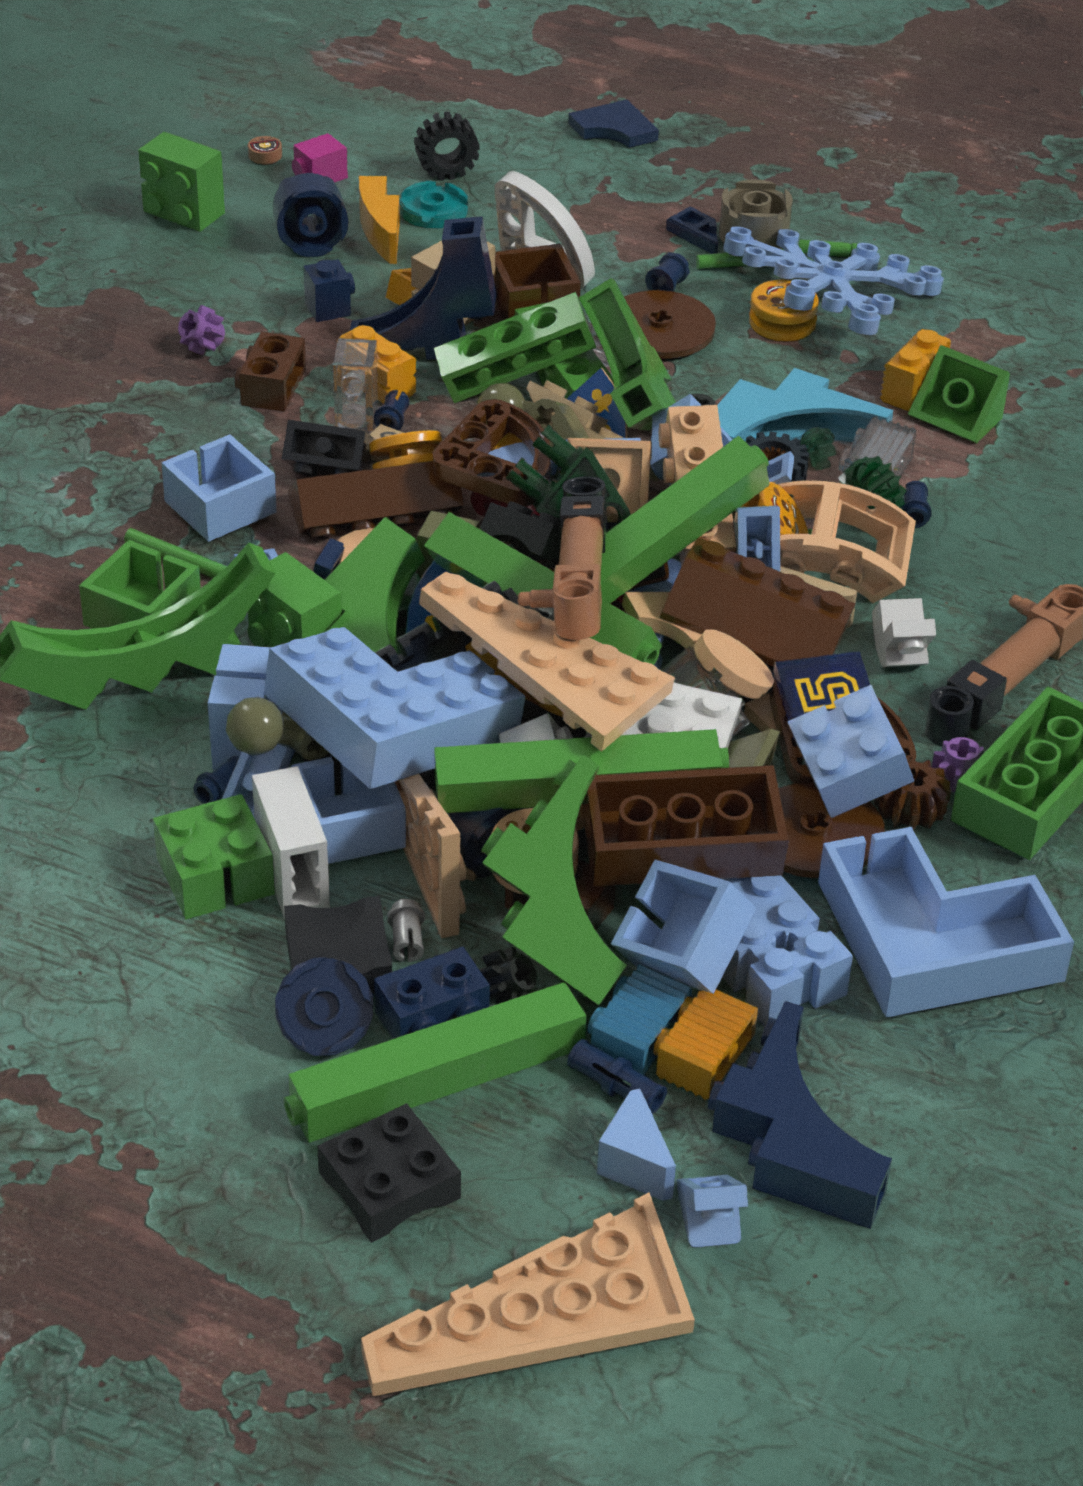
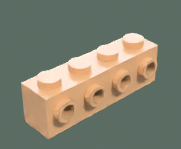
[658,405,736,567]

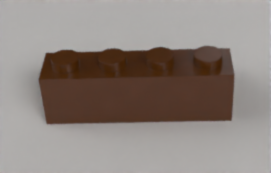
[287,461,464,538]
[659,537,856,673]

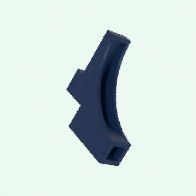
[350,216,496,360]
[708,1001,892,1229]

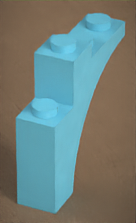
[717,368,894,450]

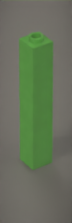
[601,436,770,604]
[424,512,662,665]
[434,729,729,813]
[283,982,586,1143]

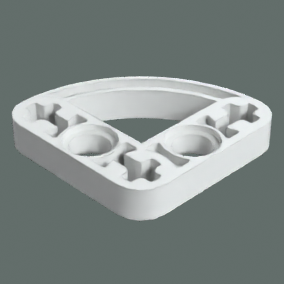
[495,171,595,290]

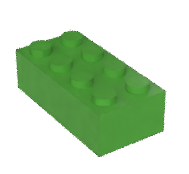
[951,686,1083,860]

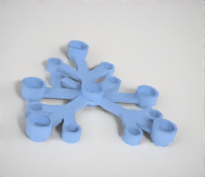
[723,226,944,335]

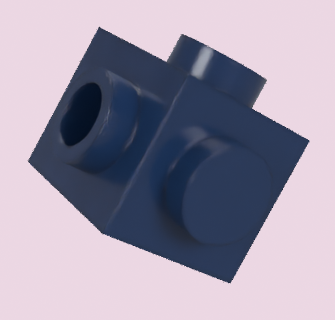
[303,259,355,322]

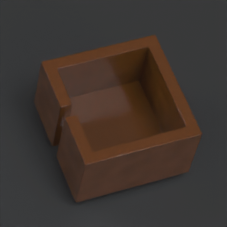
[495,243,581,320]

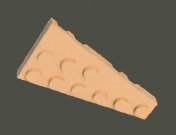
[419,572,675,752]
[394,773,466,938]
[361,1192,695,1396]

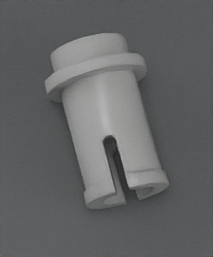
[387,899,425,962]

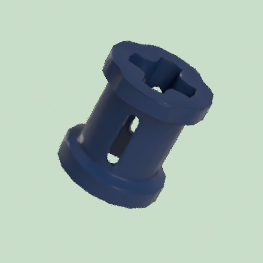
[645,252,690,292]

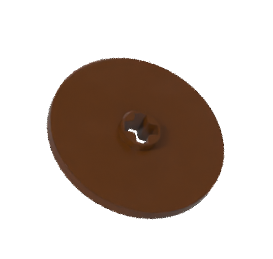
[624,290,716,359]
[778,783,885,878]

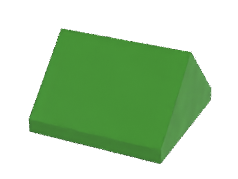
[908,345,1010,444]

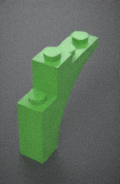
[579,278,676,431]
[325,517,425,654]
[481,755,627,1006]

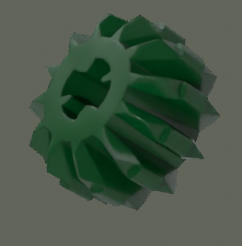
[838,456,907,509]

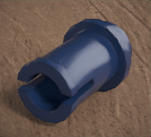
[374,390,410,431]
[901,481,932,528]
[193,756,239,804]

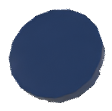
[275,958,373,1057]

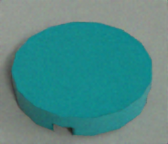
[399,181,468,228]

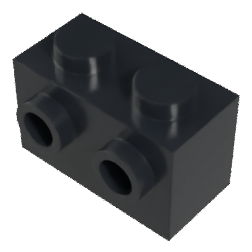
[281,420,375,476]

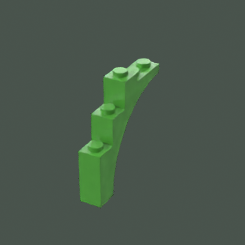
[0,542,276,710]

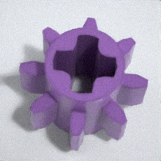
[178,305,225,355]
[932,737,984,792]

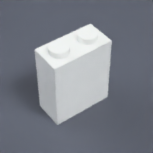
[252,766,330,918]

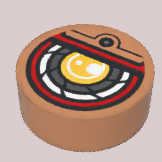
[248,136,282,165]

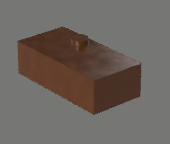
[582,765,789,887]

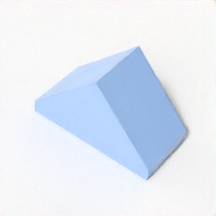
[733,506,780,571]
[597,1088,676,1201]

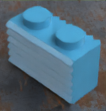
[587,964,692,1075]

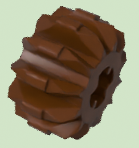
[874,756,951,830]

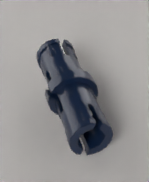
[567,1039,667,1115]

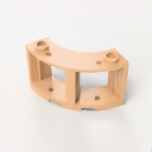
[778,481,916,603]

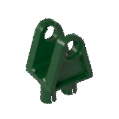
[505,424,631,532]

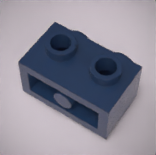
[374,946,490,1039]

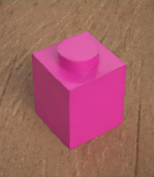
[292,133,348,183]

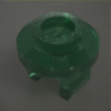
[800,427,836,471]

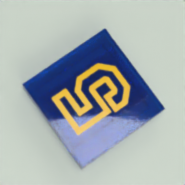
[773,651,870,743]

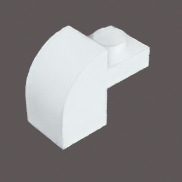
[872,598,936,667]

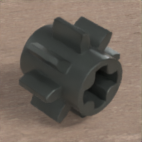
[480,947,537,1005]

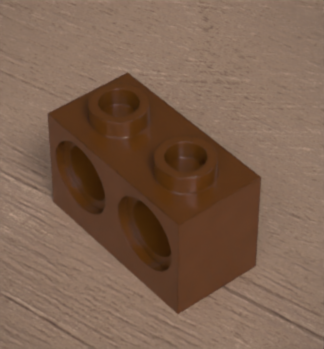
[235,331,306,412]

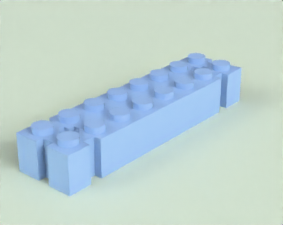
[722,875,853,1027]

